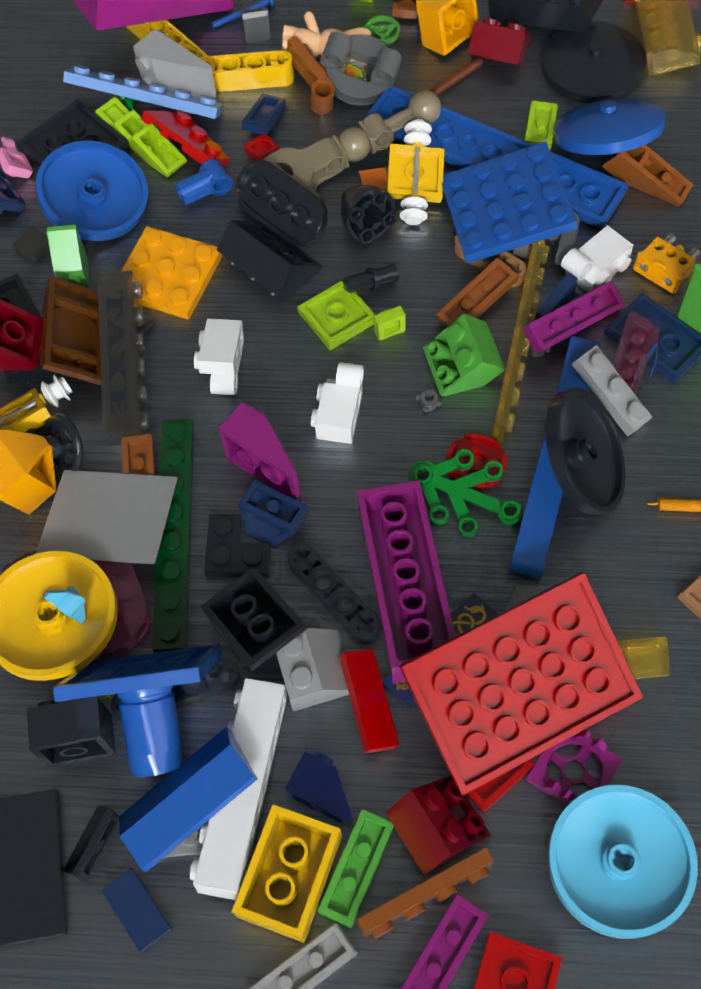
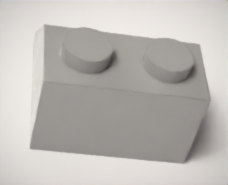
[276,628,349,712]

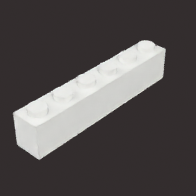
[190,678,287,900]

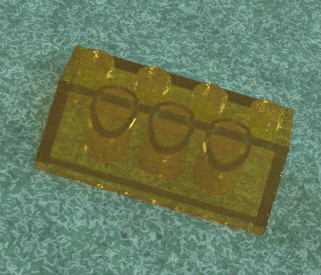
[634,0,701,76]

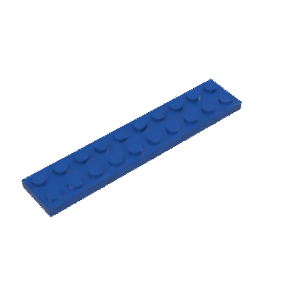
[363,86,629,229]

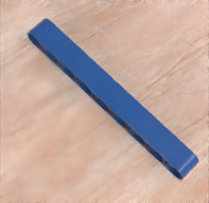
[509,336,601,580]

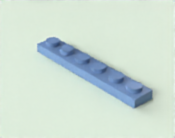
[63,65,223,119]

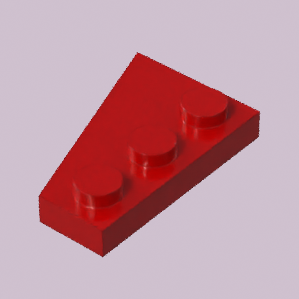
[141,110,230,168]

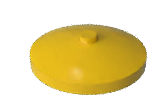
[0,551,118,681]

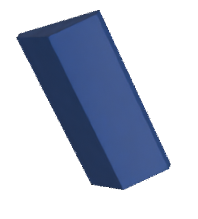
[119,727,258,872]

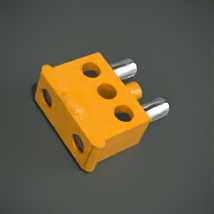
[633,233,700,294]

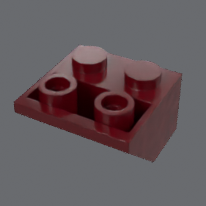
[468,17,532,66]
[385,776,491,875]

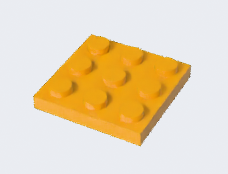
[110,226,223,320]

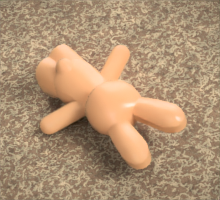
[282,11,371,66]

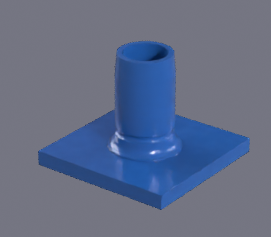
[53,643,223,777]

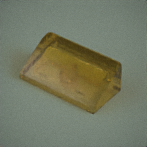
[617,636,670,679]

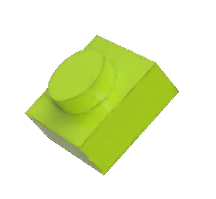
[374,306,406,341]

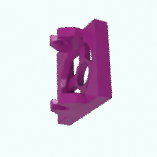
[526,729,623,807]

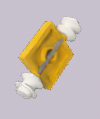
[387,119,444,225]
[0,374,73,432]

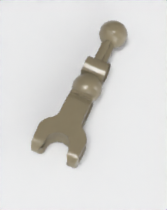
[263,90,442,193]

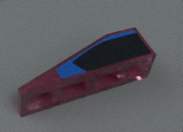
[613,310,659,395]

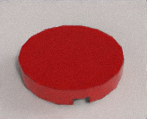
[446,433,507,492]

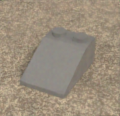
[133,29,218,102]

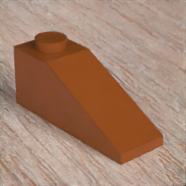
[602,145,693,207]

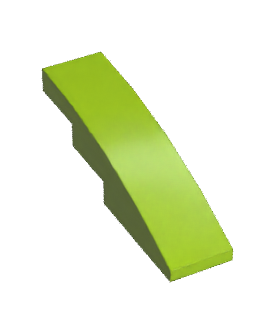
[95,97,187,177]

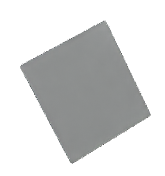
[35,470,177,564]

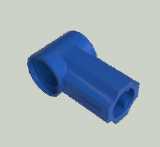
[174,159,233,205]

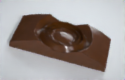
[39,276,105,385]

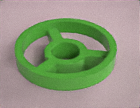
[365,15,400,45]

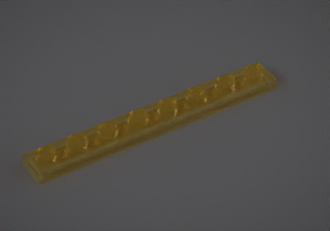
[492,239,550,443]

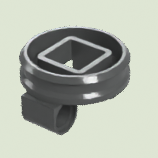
[321,32,402,106]

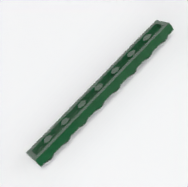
[152,419,194,653]

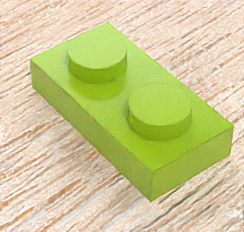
[525,101,558,151]

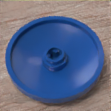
[554,98,666,155]
[36,141,148,241]

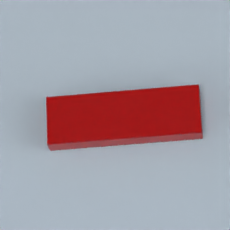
[339,649,400,753]

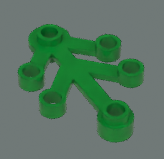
[408,449,523,538]

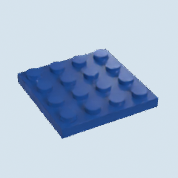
[442,141,578,264]

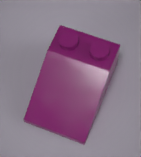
[218,402,302,502]

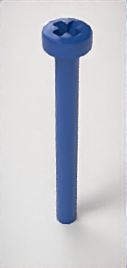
[211,0,274,28]

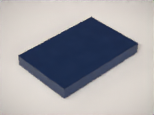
[604,293,701,385]

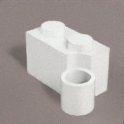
[561,225,633,293]
[194,319,244,395]
[311,362,364,444]

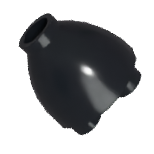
[340,185,397,244]

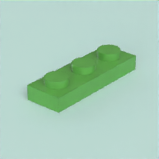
[318,809,394,929]

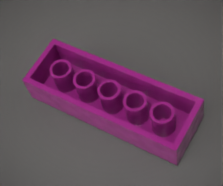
[74,0,234,31]
[356,480,456,684]

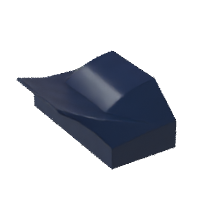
[238,480,309,548]

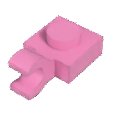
[0,136,33,179]

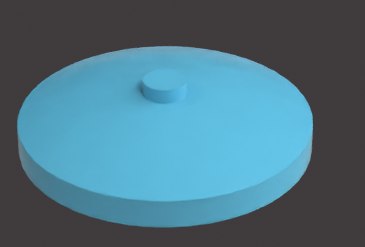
[547,785,698,939]

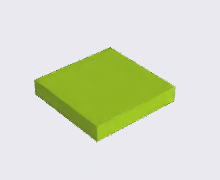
[297,280,375,351]

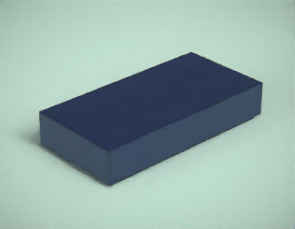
[242,93,286,136]
[101,868,172,953]

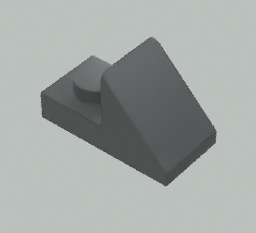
[240,6,271,44]

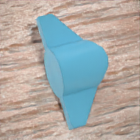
[43,586,86,624]

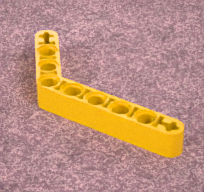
[126,20,294,92]

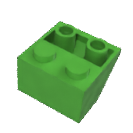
[423,314,506,397]

